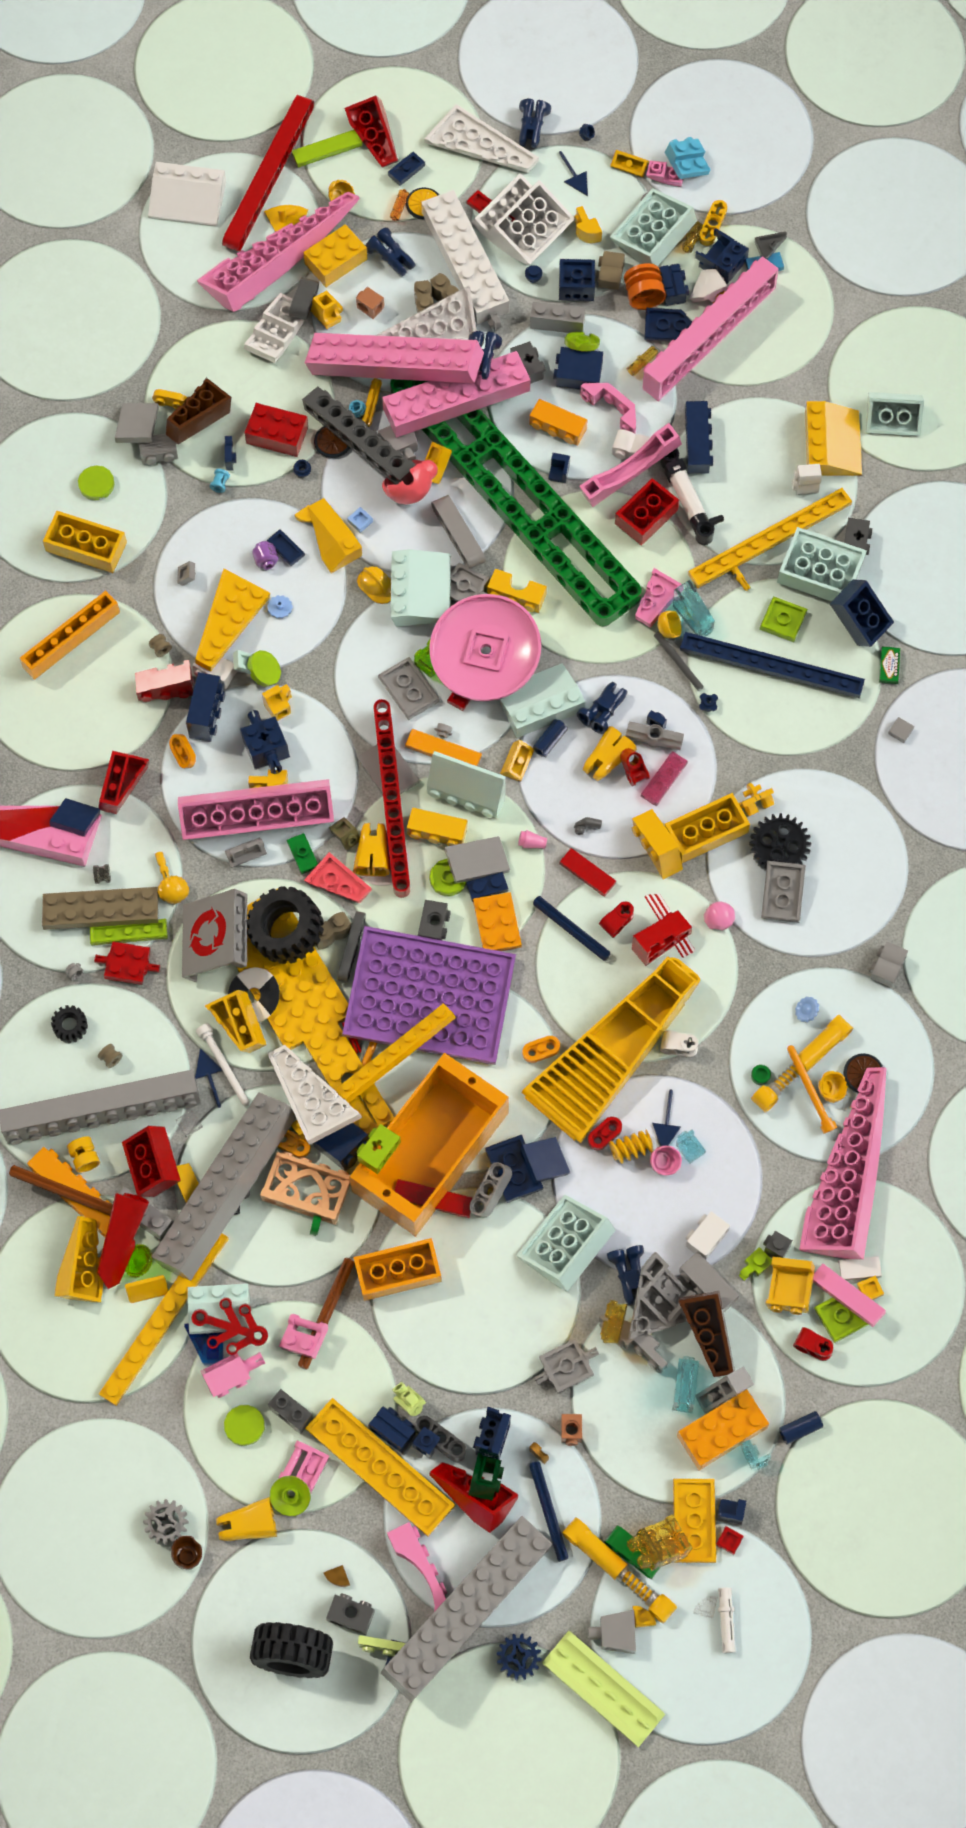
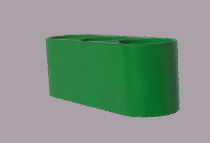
[604,1525,664,1579]

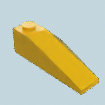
[308,498,362,573]
[54,1216,103,1302]

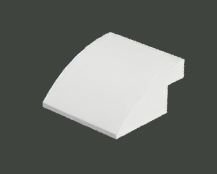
[470,173,575,265]

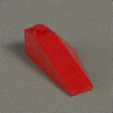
[345,95,398,167]
[429,1462,519,1533]

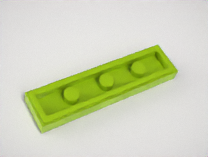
[292,130,363,168]
[89,919,168,946]

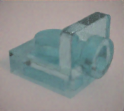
[676,1129,706,1164]
[740,1440,771,1470]

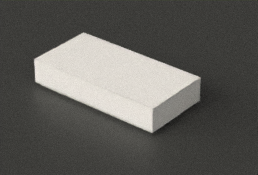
[839,1256,882,1281]

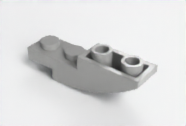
[599,1314,668,1373]

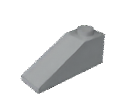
[695,1367,754,1413]

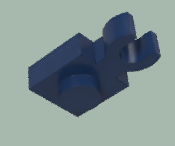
[225,436,237,471]

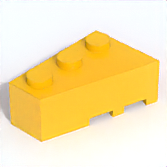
[631,809,683,879]
[205,990,267,1053]

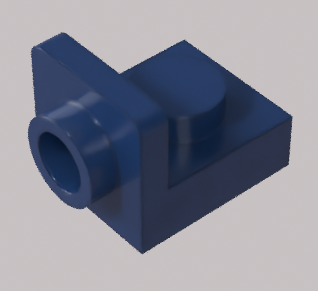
[412,1427,440,1459]

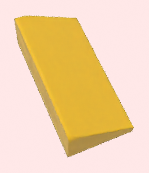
[610,150,650,177]
[425,442,452,484]
[500,740,534,781]
[177,1163,199,1203]
[125,1275,168,1303]

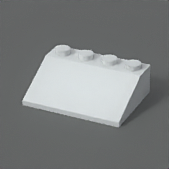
[148,162,226,226]

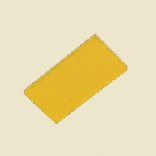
[673,1479,716,1563]

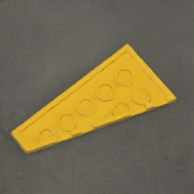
[195,568,270,672]

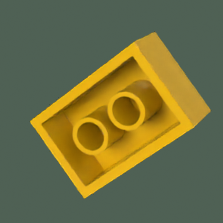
[303,224,368,287]

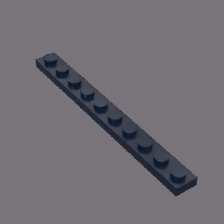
[680,632,865,698]

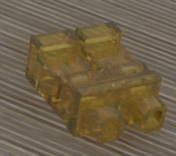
[627,1514,693,1571]

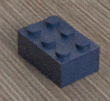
[830,579,894,647]
[186,672,226,742]

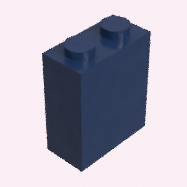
[553,347,603,390]
[312,1123,370,1172]

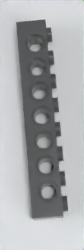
[302,386,415,485]

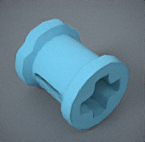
[209,469,230,493]

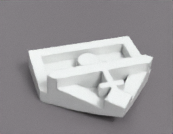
[689,269,728,303]

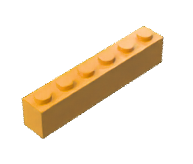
[20,590,120,680]
[27,1147,112,1237]

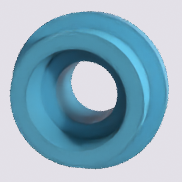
[349,400,366,418]

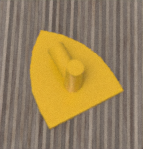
[264,205,308,232]

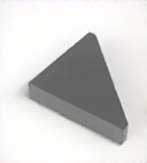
[755,231,787,260]

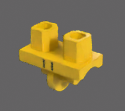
[739,783,774,816]

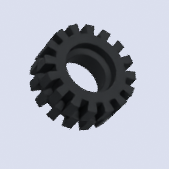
[51,1005,88,1043]

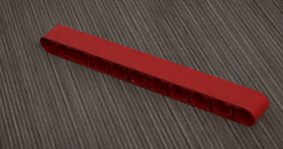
[222,95,314,252]
[373,699,410,898]

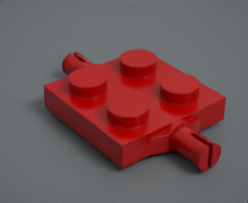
[94,941,160,985]

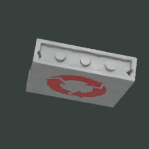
[182,888,247,982]

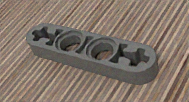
[338,911,366,982]

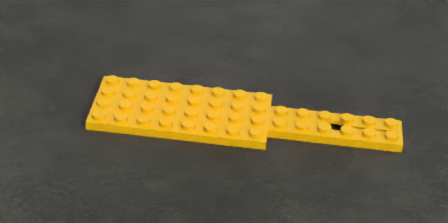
[235,889,395,1135]

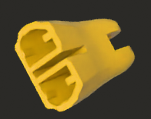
[583,726,637,781]
[353,823,390,877]
[216,1497,277,1541]

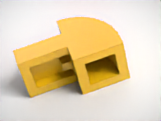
[574,206,602,243]
[248,770,288,789]

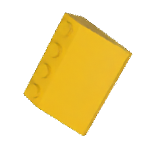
[805,401,862,476]

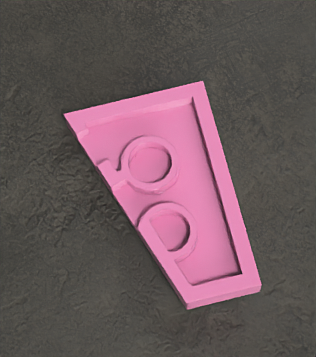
[635,568,684,628]

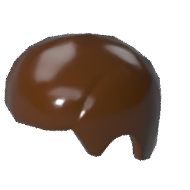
[171,1536,202,1570]

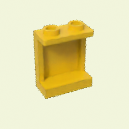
[765,1257,815,1315]

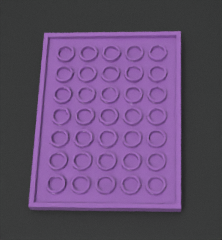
[342,926,516,1065]

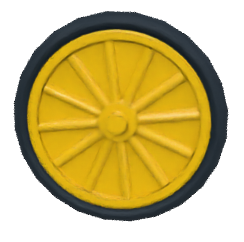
[406,187,439,220]

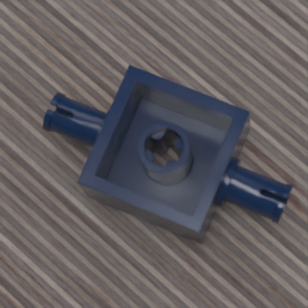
[240,710,290,774]

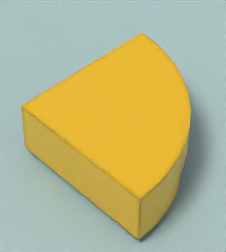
[295,505,312,523]
[632,1606,656,1628]

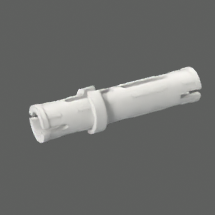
[718,1588,736,1653]

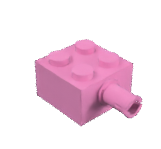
[200,1352,265,1398]

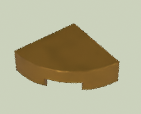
[529,1442,549,1465]
[323,1565,350,1587]

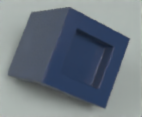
[548,453,570,483]
[717,1499,747,1524]

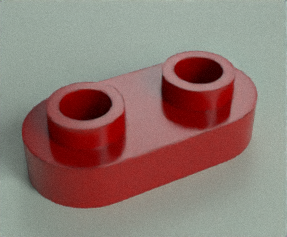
[588,1117,622,1150]

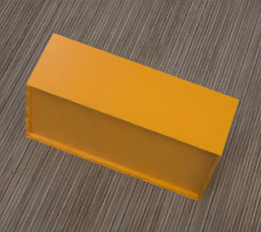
[349,1053,509,1237]

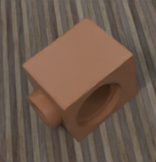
[356,286,384,319]
[561,1414,582,1446]

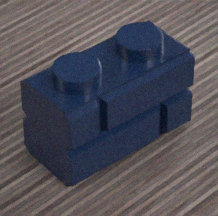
[659,264,689,306]
[368,1406,416,1453]

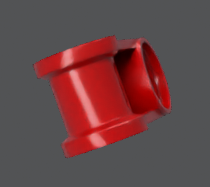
[620,748,650,786]
[599,901,634,938]
[793,1327,834,1361]

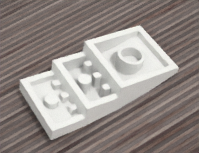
[244,293,305,363]

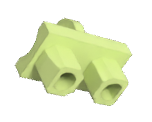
[392,1382,426,1416]

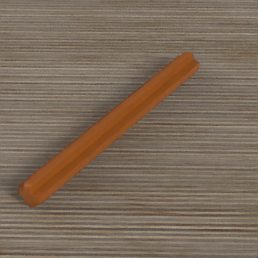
[9,1165,113,1215]
[298,1258,354,1370]

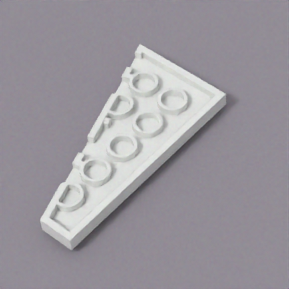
[424,104,539,173]
[375,285,477,340]
[268,1045,362,1145]

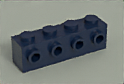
[685,401,713,474]

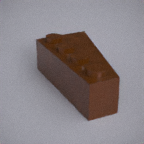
[166,377,232,445]
[678,1291,735,1377]

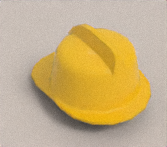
[357,566,391,604]

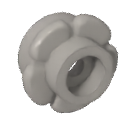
[487,314,502,331]
[434,723,452,738]
[65,963,83,981]

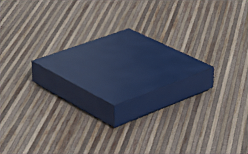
[50,798,100,837]
[520,1137,570,1183]

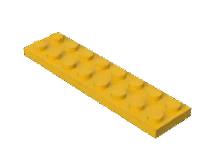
[305,1398,455,1537]

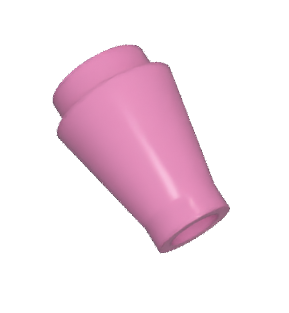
[518,830,547,849]

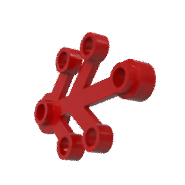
[191,1297,268,1355]

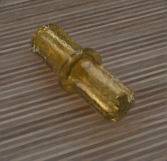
[682,221,703,253]
[627,346,658,376]

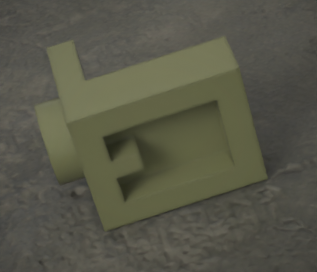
[329,817,360,850]

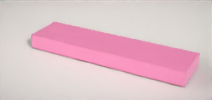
[813,1264,886,1327]

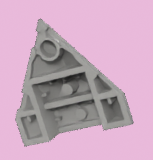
[628,1252,697,1339]

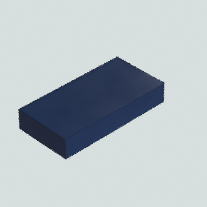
[267,529,305,566]

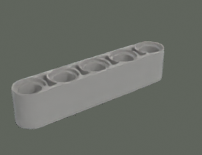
[431,495,486,569]

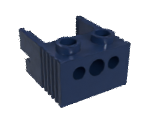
[695,228,749,284]
[559,259,595,301]
[473,1407,511,1460]

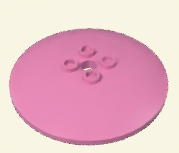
[429,594,541,701]

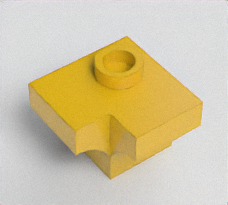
[311,290,343,329]
[262,684,292,721]

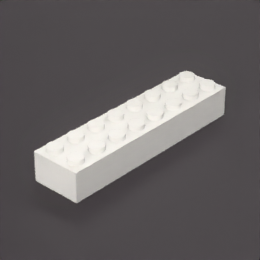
[421,190,510,324]

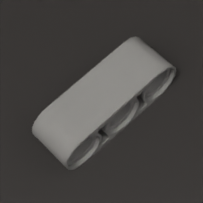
[470,1162,512,1218]

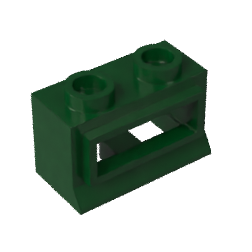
[469,1453,504,1501]

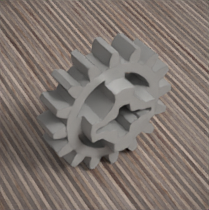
[143,1499,189,1545]

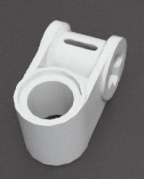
[660,1030,698,1057]

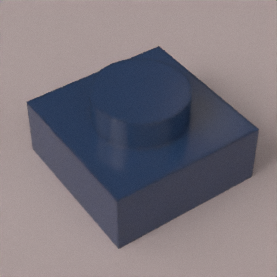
[646,710,667,729]

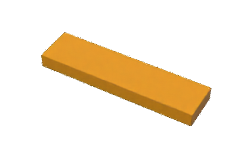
[405,729,482,766]

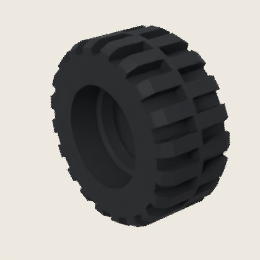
[247,886,324,964]
[250,1622,333,1678]

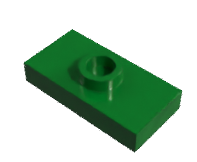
[287,833,318,875]

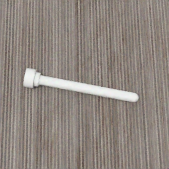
[196,1023,249,1106]

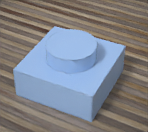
[347,507,373,533]

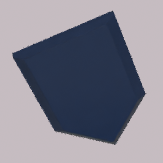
[644,308,692,341]

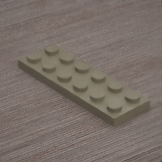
[42,887,158,930]

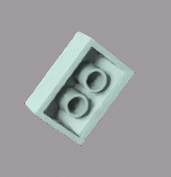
[866,392,924,436]
[187,1284,250,1334]

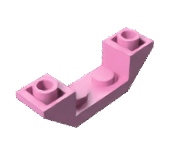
[580,383,636,434]

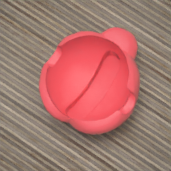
[382,460,438,505]

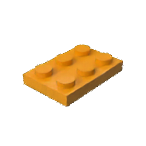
[473,892,522,951]

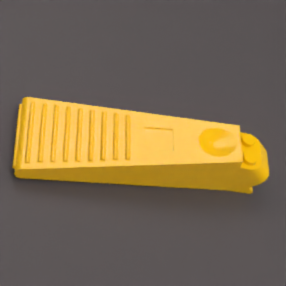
[521,957,700,1143]

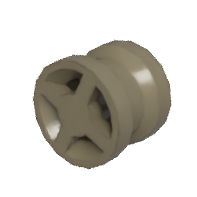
[149,634,172,657]
[98,1044,123,1068]

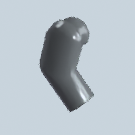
[574,817,602,835]

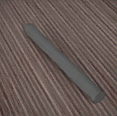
[654,631,704,691]

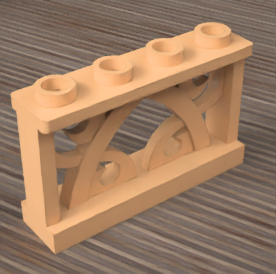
[260,1151,351,1225]

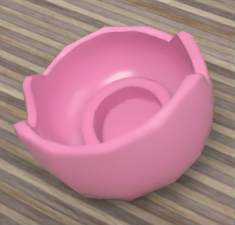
[704,901,735,931]
[650,1146,682,1175]

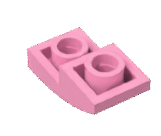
[646,160,683,187]

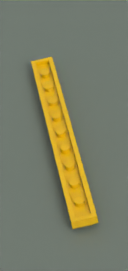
[688,488,852,588]
[291,1003,456,1140]
[99,1233,229,1406]

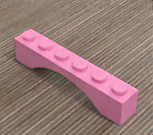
[580,423,682,507]
[387,1522,447,1612]

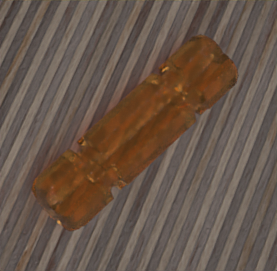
[390,189,409,221]

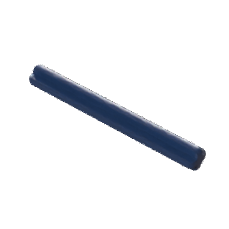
[533,896,610,961]
[529,1461,568,1562]

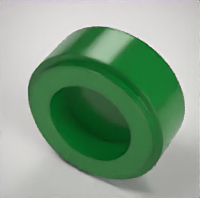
[751,1065,771,1085]
[310,1215,321,1236]

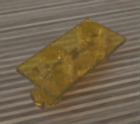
[600,1300,628,1343]

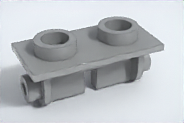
[225,837,267,868]

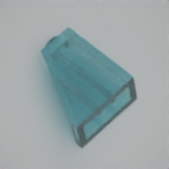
[673,580,715,636]
[672,1356,699,1413]

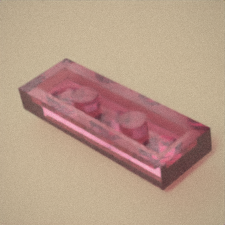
[641,751,688,806]

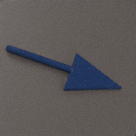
[559,151,588,196]
[195,1048,223,1108]
[652,1089,681,1146]

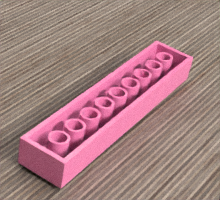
[643,256,779,402]
[305,333,484,383]

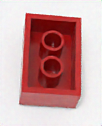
[245,403,308,457]
[615,478,679,546]
[122,1126,181,1197]

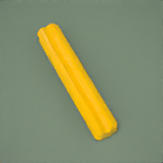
[362,378,382,427]

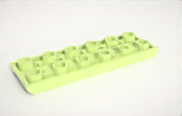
[542,1631,665,1748]

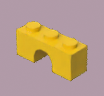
[487,569,547,613]

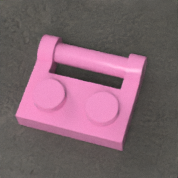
[279,1314,328,1359]
[278,1441,329,1494]

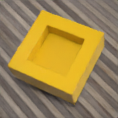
[857,1275,884,1300]

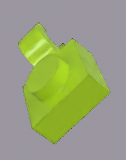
[738,1247,772,1281]

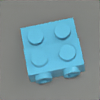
[664,137,710,179]

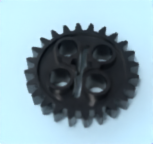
[749,813,812,871]

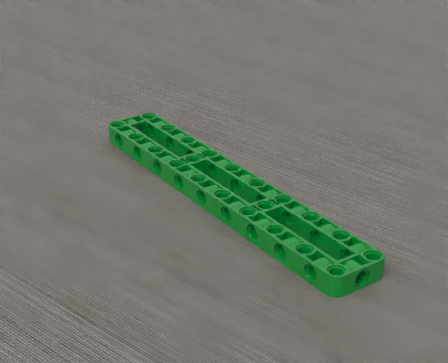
[390,379,642,627]

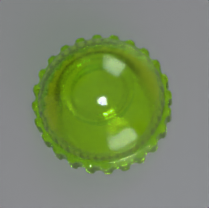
[125,1244,153,1278]

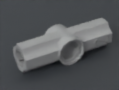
[626,721,684,750]

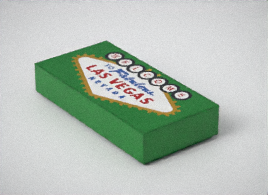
[879,646,900,684]

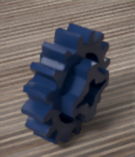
[497,1633,542,1681]

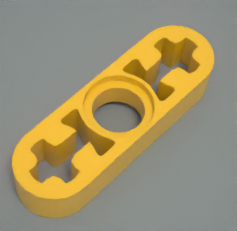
[699,200,727,246]

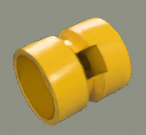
[67,1136,101,1173]

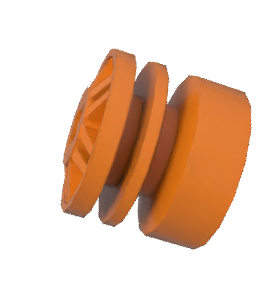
[624,263,666,310]

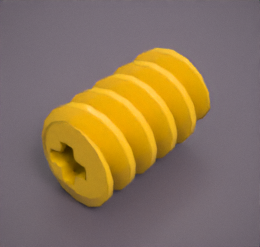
[609,1129,653,1164]

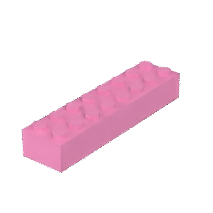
[382,351,531,438]
[178,779,334,840]

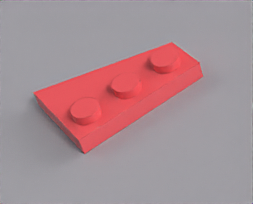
[304,852,372,904]

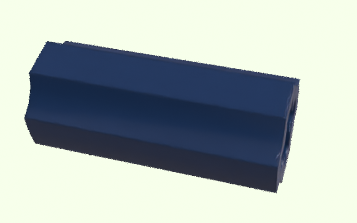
[533,719,568,758]
[779,1411,823,1445]

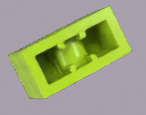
[357,1124,401,1174]

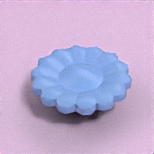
[267,595,293,618]
[795,996,819,1023]

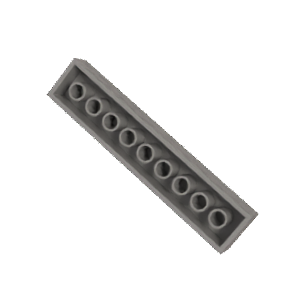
[0,1069,201,1145]
[151,1092,296,1281]
[381,1516,552,1703]

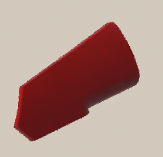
[97,1193,149,1289]

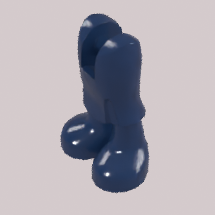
[519,98,552,148]
[365,227,416,276]
[468,331,502,380]
[576,681,628,734]
[607,1245,644,1306]

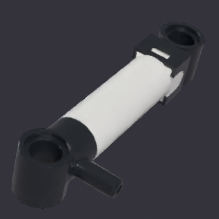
[661,448,724,545]

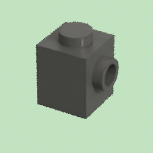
[763,1231,793,1258]

